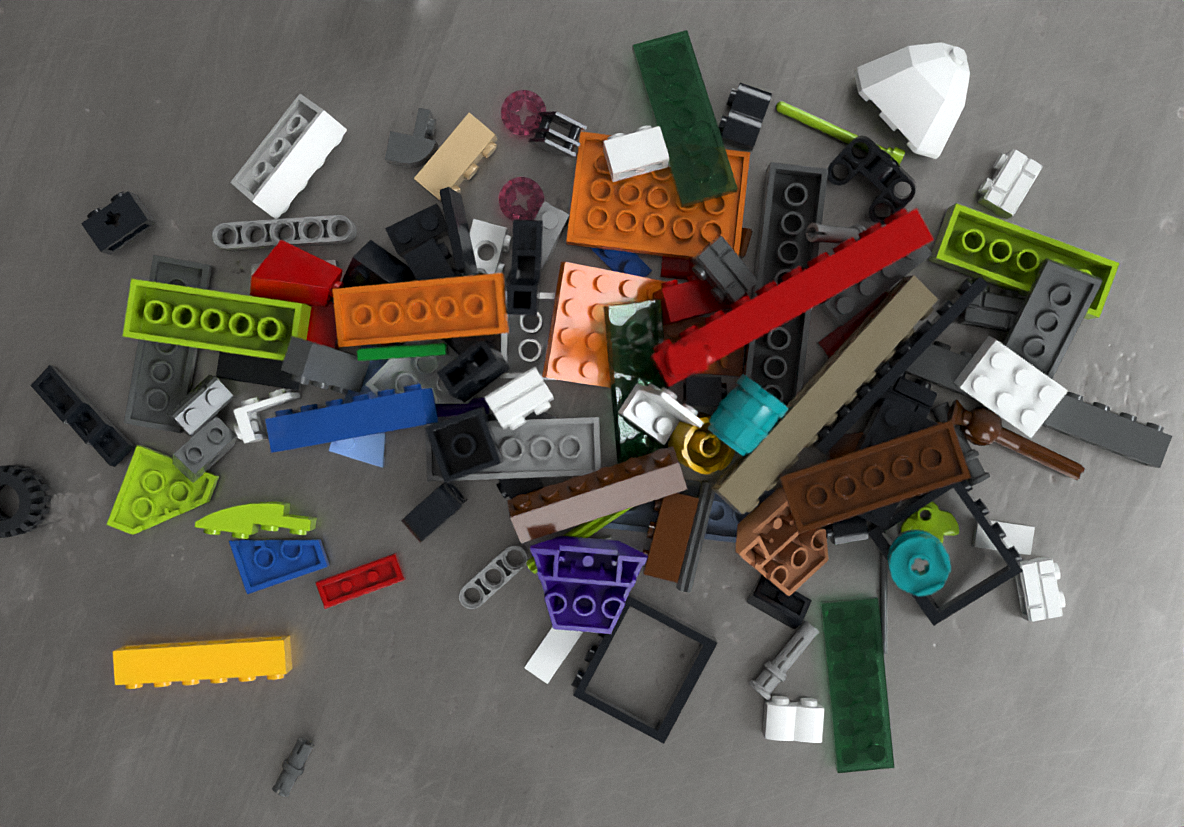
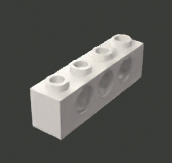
[464,219,512,276]

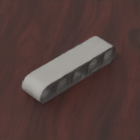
[212,215,357,252]

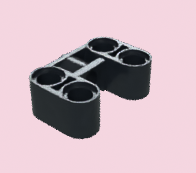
[827,135,917,225]
[401,481,468,543]

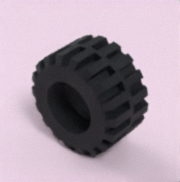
[0,465,51,538]

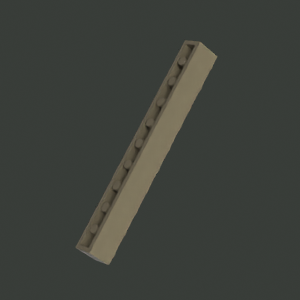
[711,275,938,514]

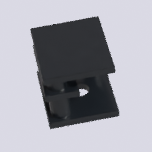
[528,111,587,157]

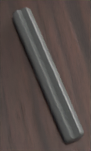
[676,480,715,592]

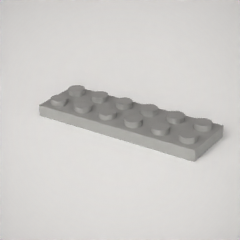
[425,417,601,481]

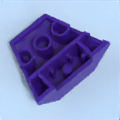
[530,536,648,634]

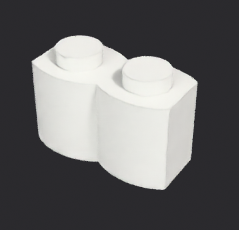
[762,696,824,743]

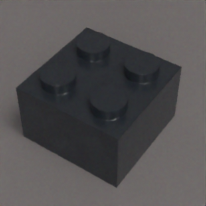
[425,407,504,484]

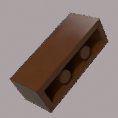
[642,492,699,583]

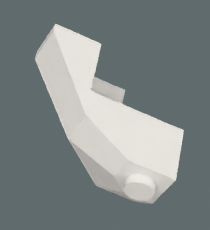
[854,42,970,159]

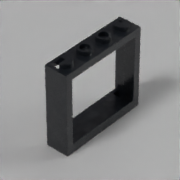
[867,479,1023,626]
[571,593,718,744]

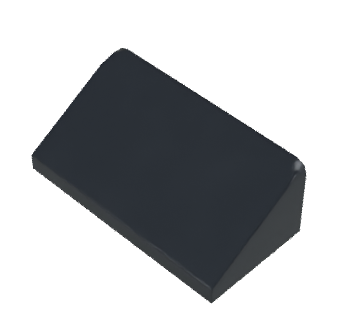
[746,574,812,629]

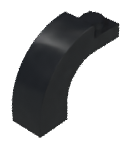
[507,219,543,316]

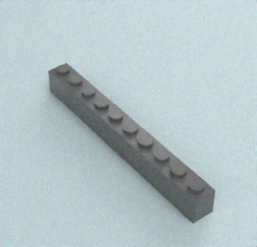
[888,332,1172,468]

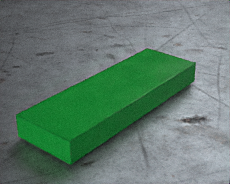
[357,343,449,361]

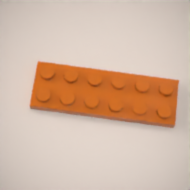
[333,273,509,347]

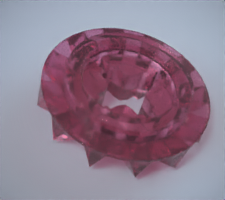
[501,90,546,137]
[499,177,544,221]

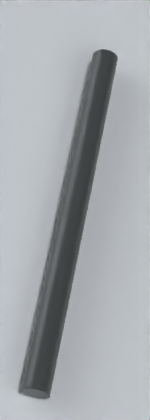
[880,554,888,654]

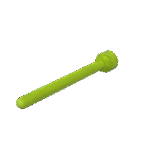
[776,101,906,164]

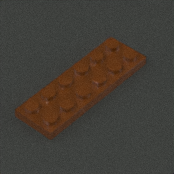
[779,420,971,534]

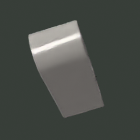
[459,543,529,609]

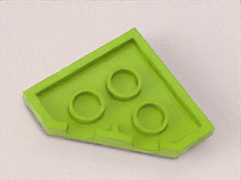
[106,445,219,535]

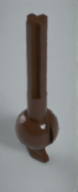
[947,399,1085,480]

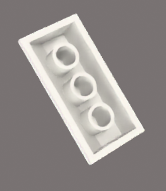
[230,94,347,219]

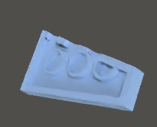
[329,345,388,468]

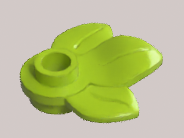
[901,501,959,543]

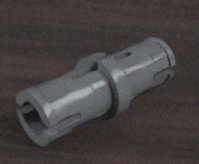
[272,737,314,797]

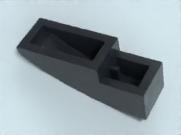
[216,351,302,390]

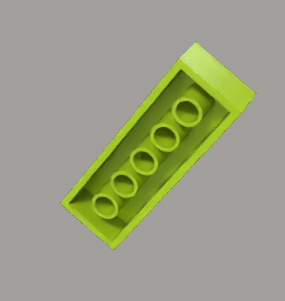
[928,203,1120,320]
[122,279,311,361]

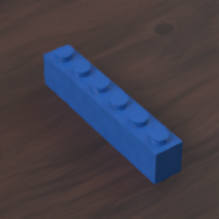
[265,384,438,453]

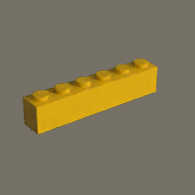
[113,635,292,689]

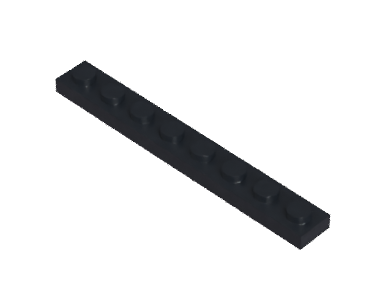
[813,277,988,454]

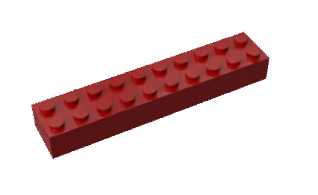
[650,208,934,387]

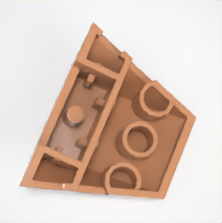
[735,487,829,596]

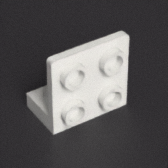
[618,384,704,445]

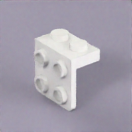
[233,388,301,443]

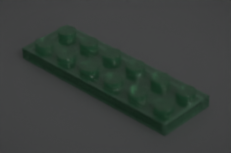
[632,30,738,208]
[604,298,670,464]
[820,597,894,773]

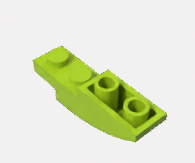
[195,501,317,539]

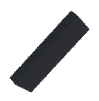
[439,187,478,276]

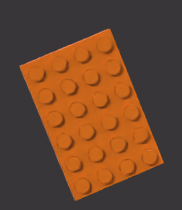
[566,132,750,260]

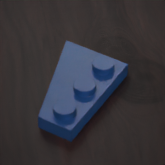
[229,539,330,594]

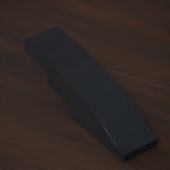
[30,365,134,467]

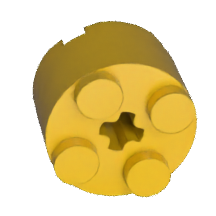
[668,412,735,474]

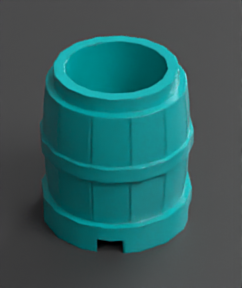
[707,374,789,457]
[887,529,951,596]

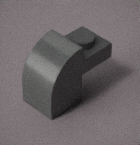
[385,108,439,168]

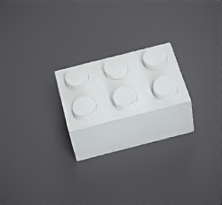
[500,291,557,380]
[954,336,1068,438]

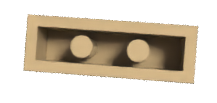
[414,113,497,203]

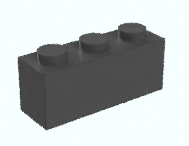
[281,336,370,395]

